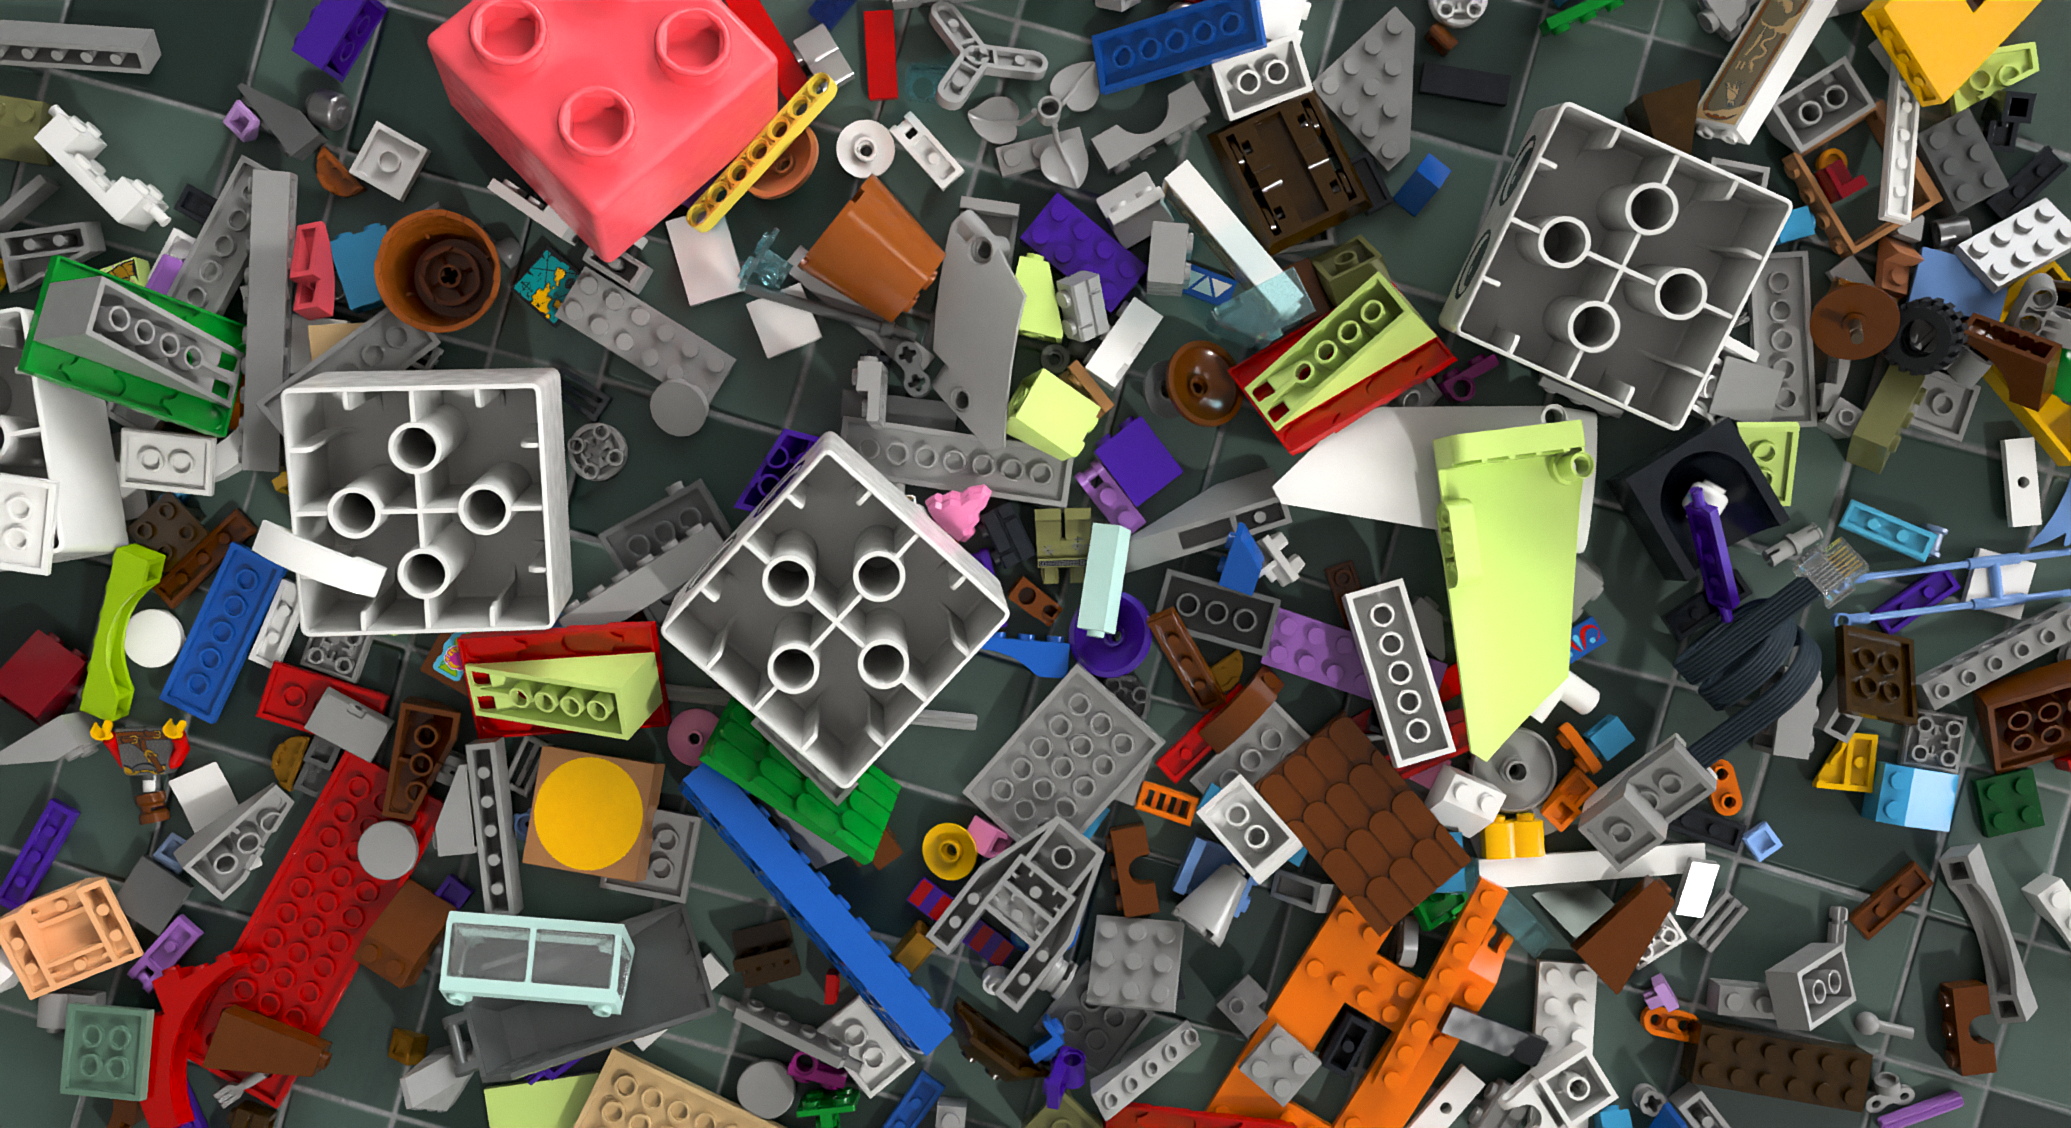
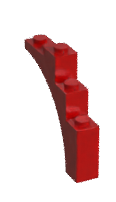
[139,950,251,1128]

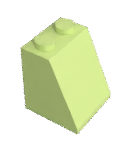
[1015,253,1063,345]
[1006,368,1101,461]

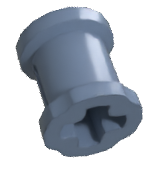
[1920,523,1949,559]

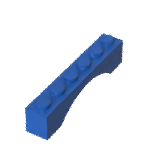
[980,631,1070,678]

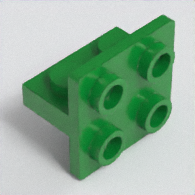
[796,1086,860,1128]

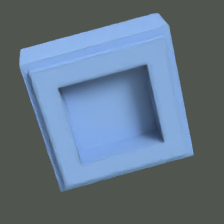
[1742,821,1783,862]

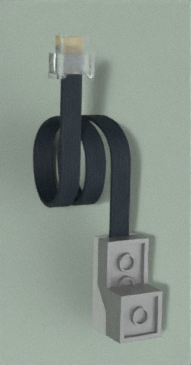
[1578,536,1869,872]

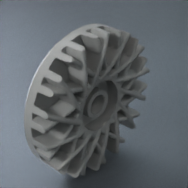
[1467,727,1557,814]

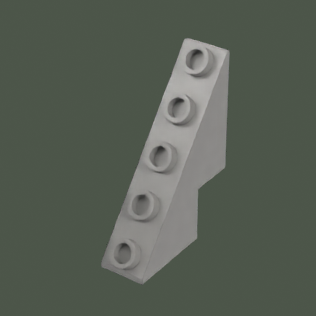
[1090,1019,1201,1121]

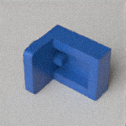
[1029,1013,1066,1064]

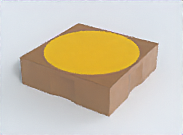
[522,745,665,882]

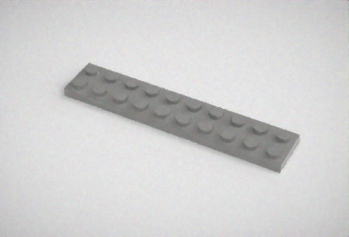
[106,155,270,431]

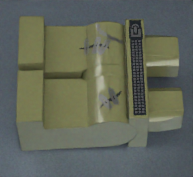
[1034,508,1091,584]

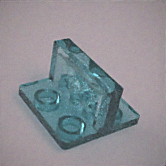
[737,227,793,291]

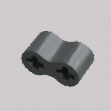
[894,341,932,398]

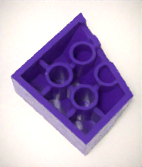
[733,428,820,512]

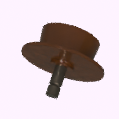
[1810,282,1900,360]

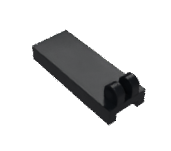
[1982,145,2069,222]

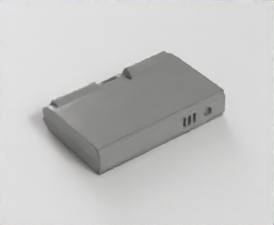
[304,687,395,763]

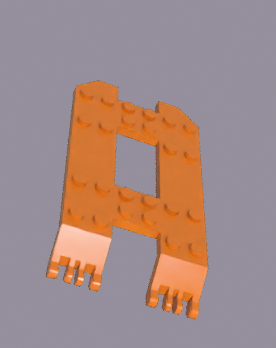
[1204,892,1514,1128]

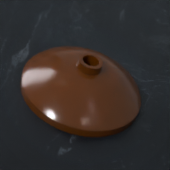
[1166,340,1244,427]

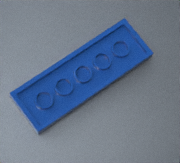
[1091,0,1267,95]
[159,541,288,724]

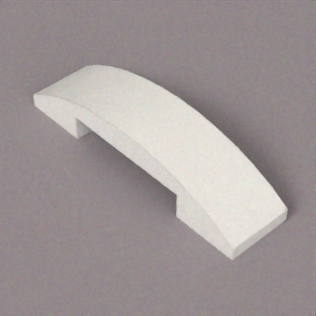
[252,520,387,597]

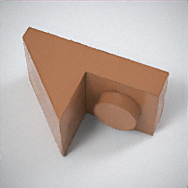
[1875,236,1924,298]

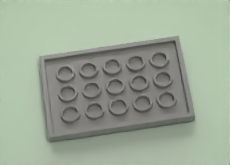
[962,663,1166,842]

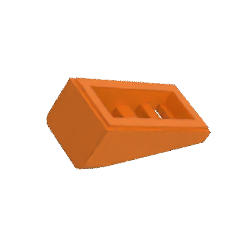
[1135,780,1199,827]

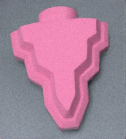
[925,484,992,542]

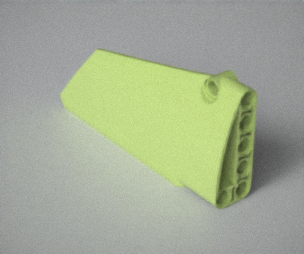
[1432,419,1595,762]

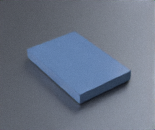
[1906,247,2009,322]

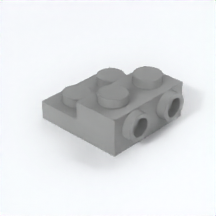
[852,356,889,429]

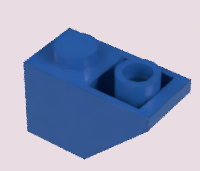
[1216,522,1265,596]

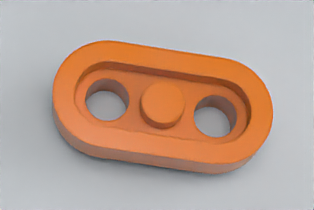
[1556,722,1603,775]
[1708,759,1743,816]
[1640,1006,1699,1042]

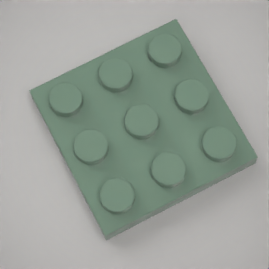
[60,1002,155,1101]

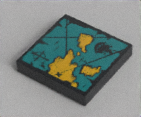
[510,245,580,328]

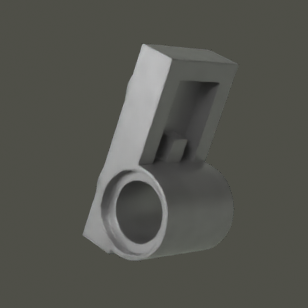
[1930,216,1972,254]

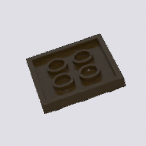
[1835,624,1918,727]

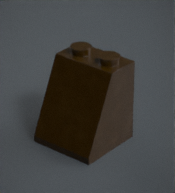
[1624,78,1701,155]

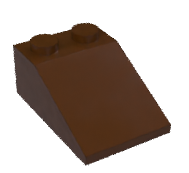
[353,878,458,989]

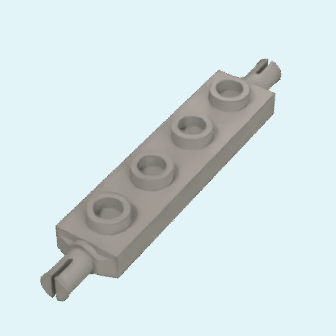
[718,994,865,1074]

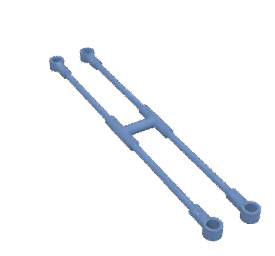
[1829,548,2071,629]

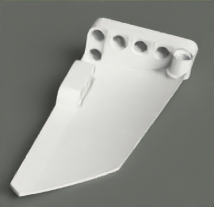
[1272,404,1598,553]

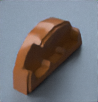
[316,146,367,198]

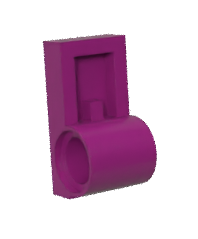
[1437,353,1499,404]
[787,1049,848,1090]

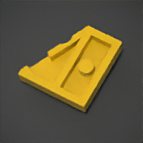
[1812,732,1878,793]

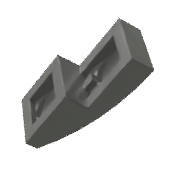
[293,735,343,799]

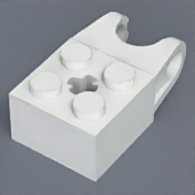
[1498,1040,1619,1128]

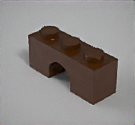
[1105,821,1160,918]
[1938,979,1997,1076]

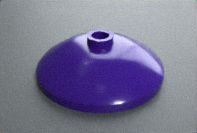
[1069,592,1152,678]

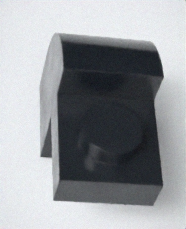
[1981,90,2037,153]

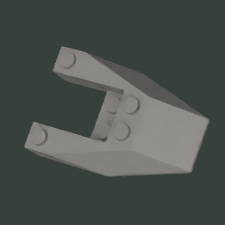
[926,815,1105,1012]

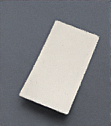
[169,762,263,870]

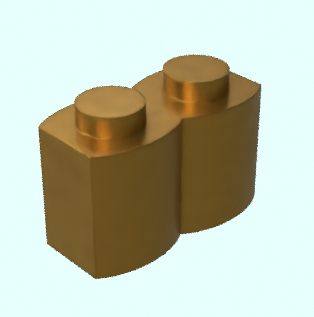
[893,920,937,973]

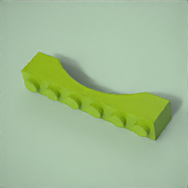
[79,543,166,722]

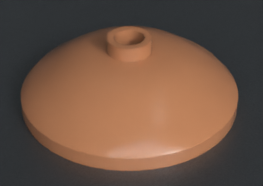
[739,125,819,200]

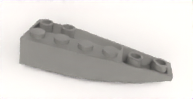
[1125,467,1293,574]

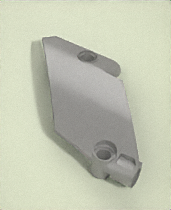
[932,210,1027,450]

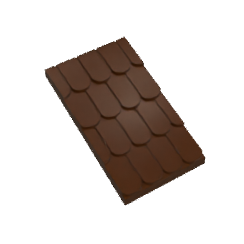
[1253,710,1472,937]

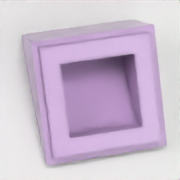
[223,100,260,142]

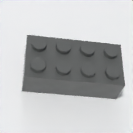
[1153,568,1281,657]

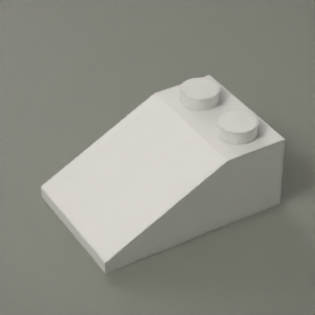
[1196,774,1303,885]

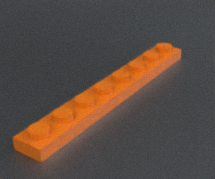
[1371,876,1509,1098]

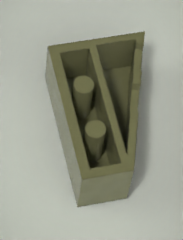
[1846,364,1927,475]

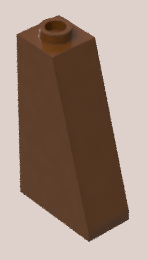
[1570,875,1675,995]
[202,1005,333,1077]

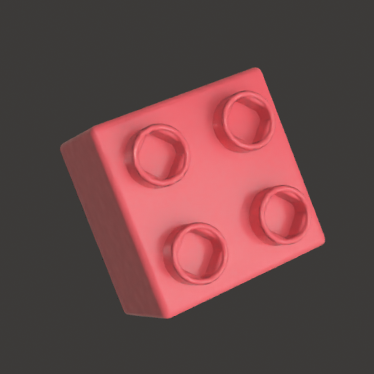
[427,0,778,263]

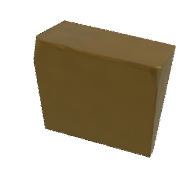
[388,1028,429,1066]

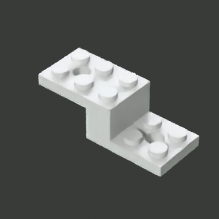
[487,178,648,250]

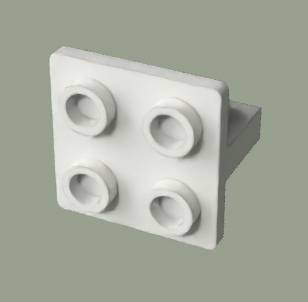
[1096,171,1174,249]

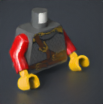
[90,718,191,792]

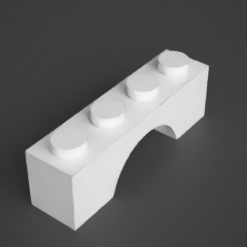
[2020,873,2071,950]

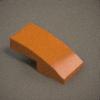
[1540,766,1598,833]

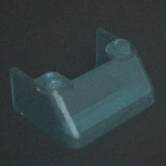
[1203,267,1316,351]

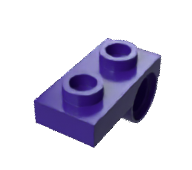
[1043,1045,1085,1110]

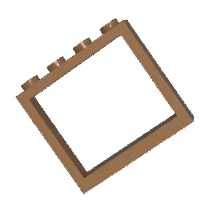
[1781,99,1943,259]

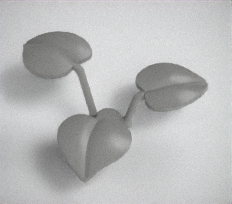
[968,61,1099,189]

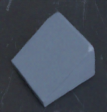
[153,832,186,875]

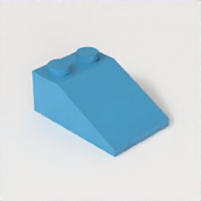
[1861,760,1959,832]

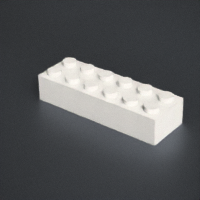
[1341,578,1456,768]

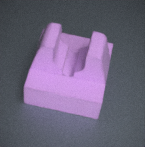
[1643,973,1679,1012]

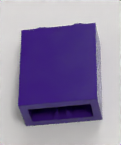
[1093,416,1183,508]

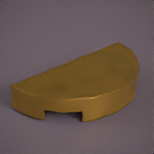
[1209,649,1243,692]
[271,735,314,792]

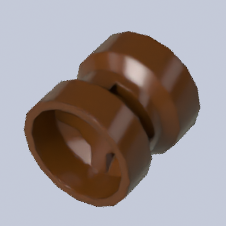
[134,790,170,825]

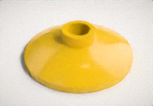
[922,823,977,881]

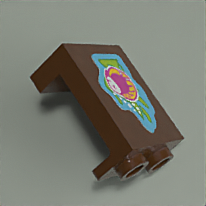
[420,632,471,697]

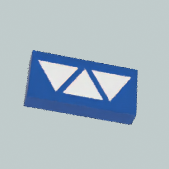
[1182,264,1237,310]

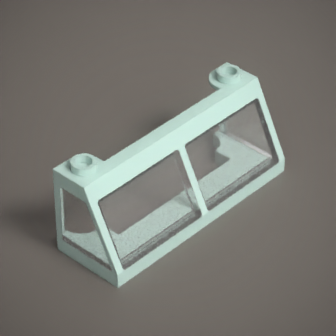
[439,911,635,1017]

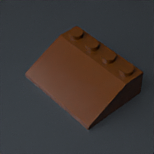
[1972,659,2071,775]

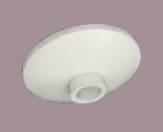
[836,120,895,179]

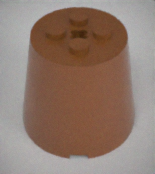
[797,173,946,323]
[374,209,501,333]

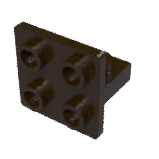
[126,492,210,572]
[732,918,802,988]

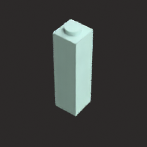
[1077,523,1131,638]

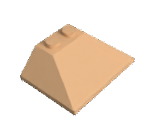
[0,877,144,1000]

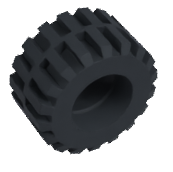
[1882,297,1969,376]

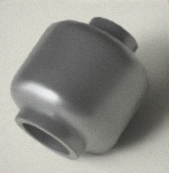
[305,88,352,131]

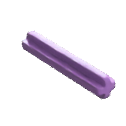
[1877,1090,1964,1128]

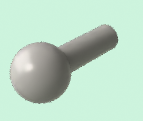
[1855,1012,1914,1039]

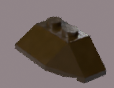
[953,996,1051,1083]

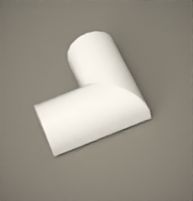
[1531,670,1600,723]

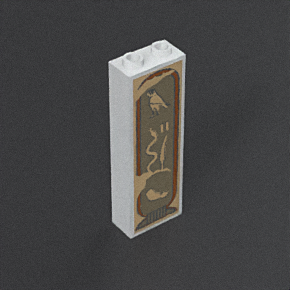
[1695,0,1837,145]
[1161,160,1304,324]

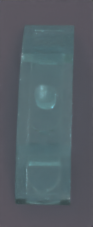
[1464,856,1555,959]

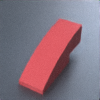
[289,221,335,320]

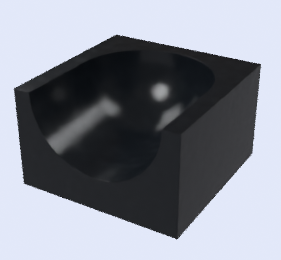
[1606,417,1791,582]

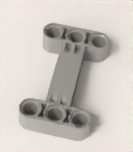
[2003,273,2071,350]

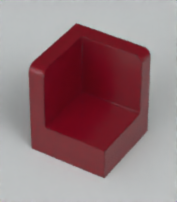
[1813,159,1869,204]

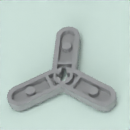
[929,1,1048,110]

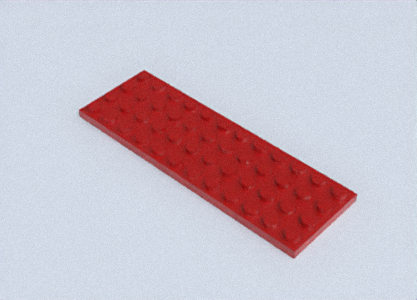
[187,750,445,1109]

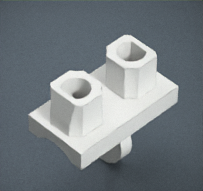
[1256,532,1305,587]

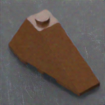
[382,695,462,821]

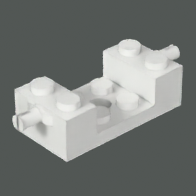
[34,104,171,232]

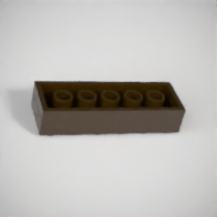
[1679,1018,1873,1113]

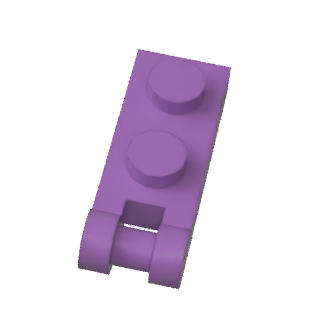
[1074,458,1146,534]
[127,914,204,994]

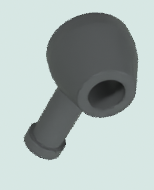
[478,223,523,269]

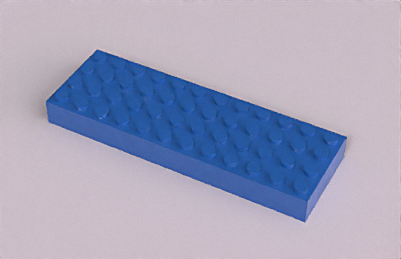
[677,763,953,1056]

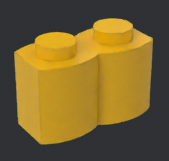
[1480,813,1545,860]

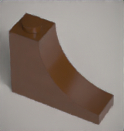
[1964,312,2063,412]

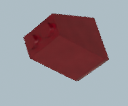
[0,629,88,727]

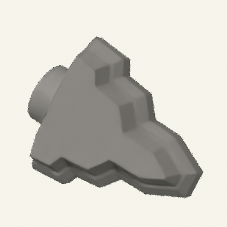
[1697,0,1758,42]

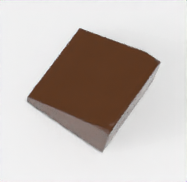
[1424,22,1459,57]

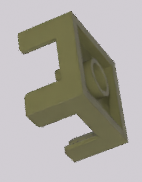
[1021,1088,1103,1128]

